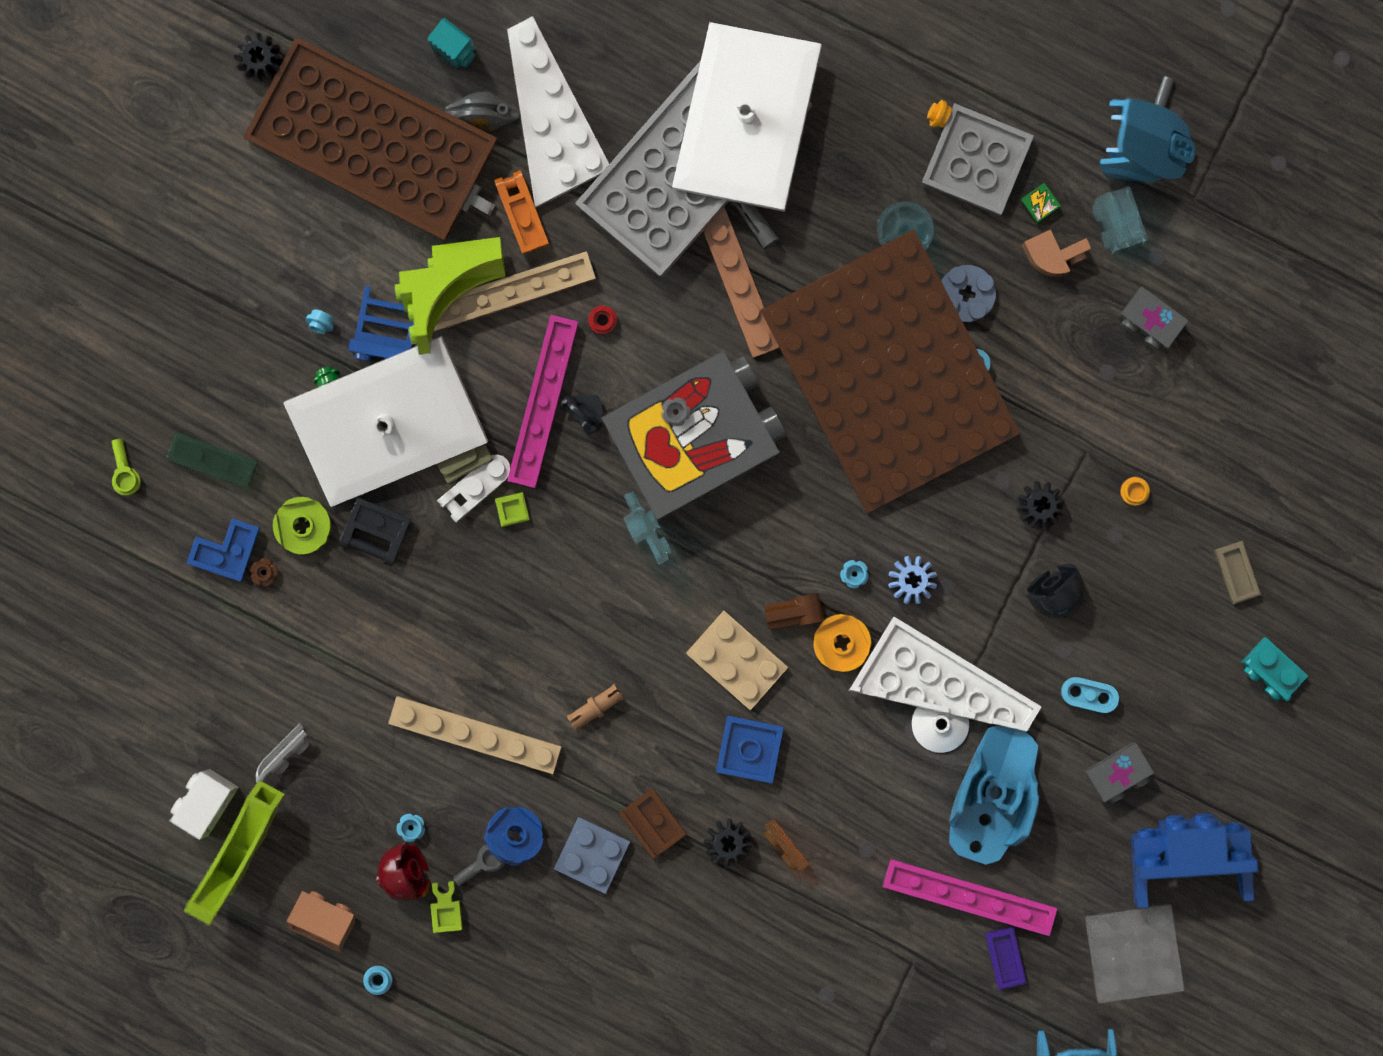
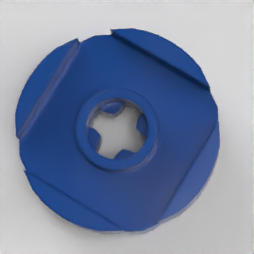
[484,807,543,866]

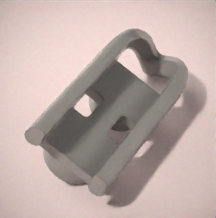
[256,723,309,783]

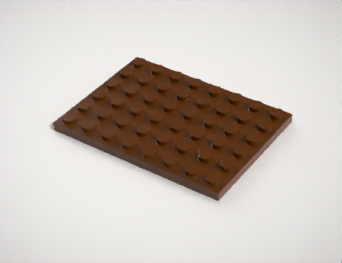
[760,229,1020,513]

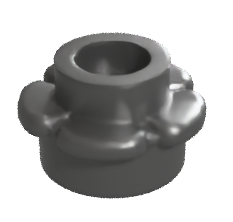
[662,398,690,426]

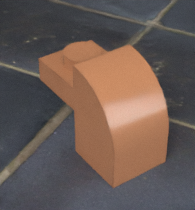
[1022,230,1091,277]

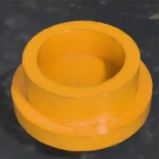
[927,100,952,128]
[1121,477,1150,506]

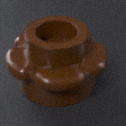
[250,558,278,587]

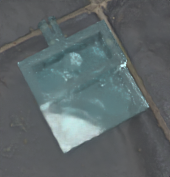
[623,491,672,566]

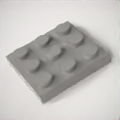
[921,103,1034,216]

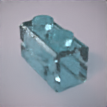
[1092,186,1148,254]

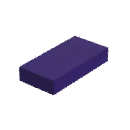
[985,926,1027,990]

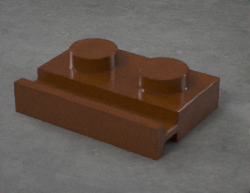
[619,787,687,859]

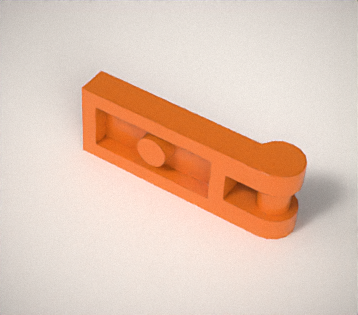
[494,170,549,254]

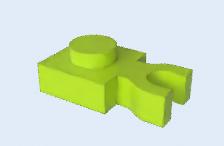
[430,881,463,933]

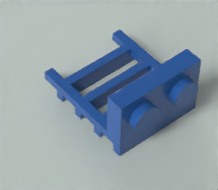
[348,286,414,362]

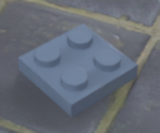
[554,817,630,894]

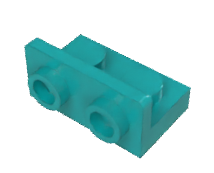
[1241,637,1308,702]

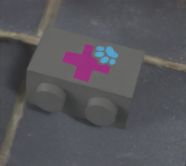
[1118,287,1188,351]
[1083,742,1154,804]

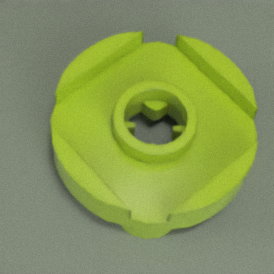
[273,497,331,554]

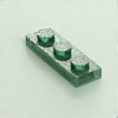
[166,432,258,488]

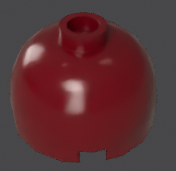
[376,842,430,901]

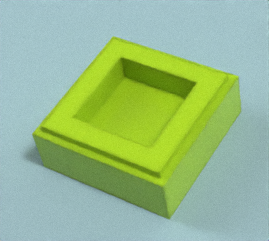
[495,492,530,527]

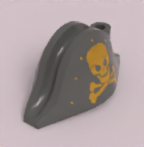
[445,91,520,133]

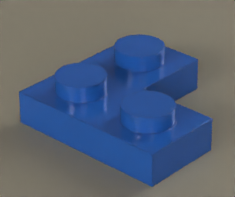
[186,518,260,582]

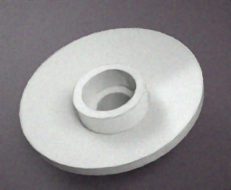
[912,707,969,753]

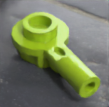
[111,439,141,496]

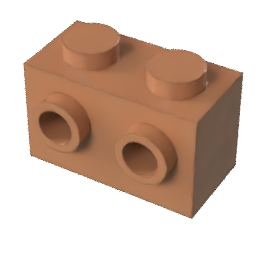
[287,891,355,953]

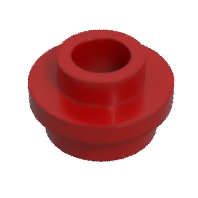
[588,306,617,335]

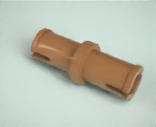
[567,684,625,731]

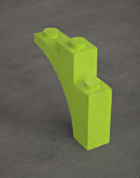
[395,237,506,355]
[184,780,284,925]

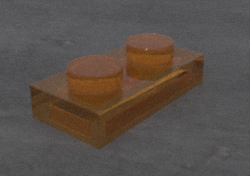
[763,818,809,872]

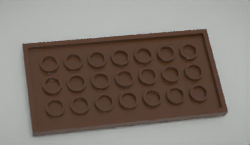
[243,37,498,242]

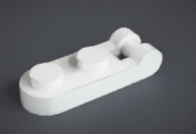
[437,455,511,523]

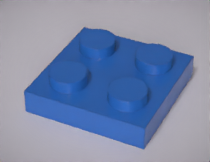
[716,715,784,783]

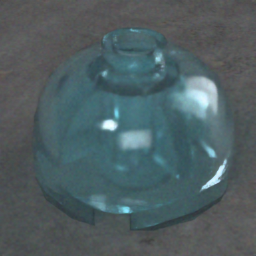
[876,201,934,250]

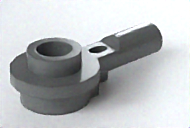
[453,844,504,886]

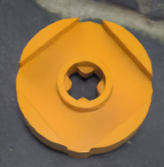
[813,614,871,672]

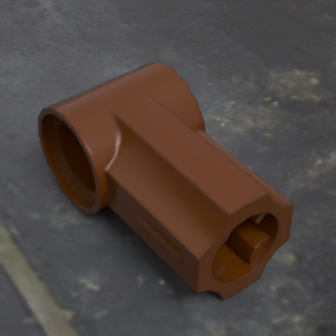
[764,593,824,629]

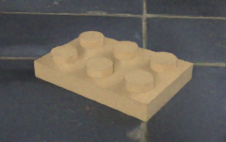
[686,611,788,710]

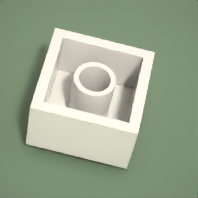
[170,769,239,840]

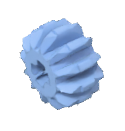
[888,556,937,604]

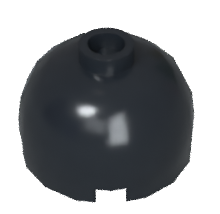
[1026,564,1086,618]

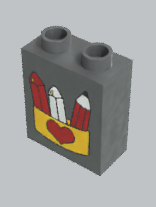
[602,351,787,521]

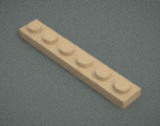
[433,251,596,333]
[388,696,562,774]

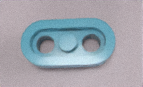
[1061,677,1119,713]

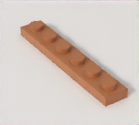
[703,207,780,358]

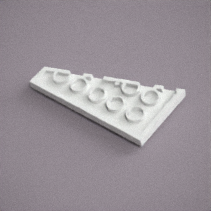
[507,17,609,208]
[849,617,1041,732]

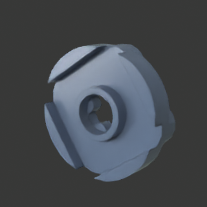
[941,265,996,323]

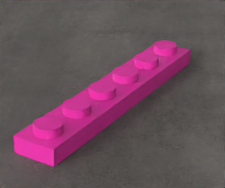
[507,315,579,488]
[883,859,1057,936]

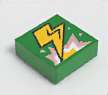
[1020,183,1061,224]

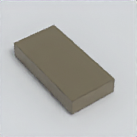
[1214,541,1261,604]

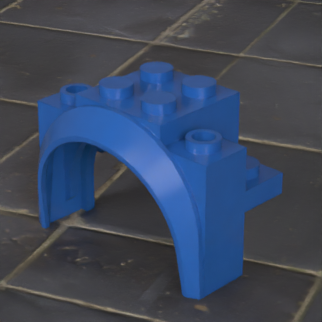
[1130,813,1258,908]

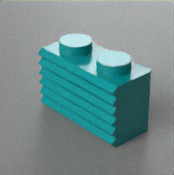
[428,18,475,69]

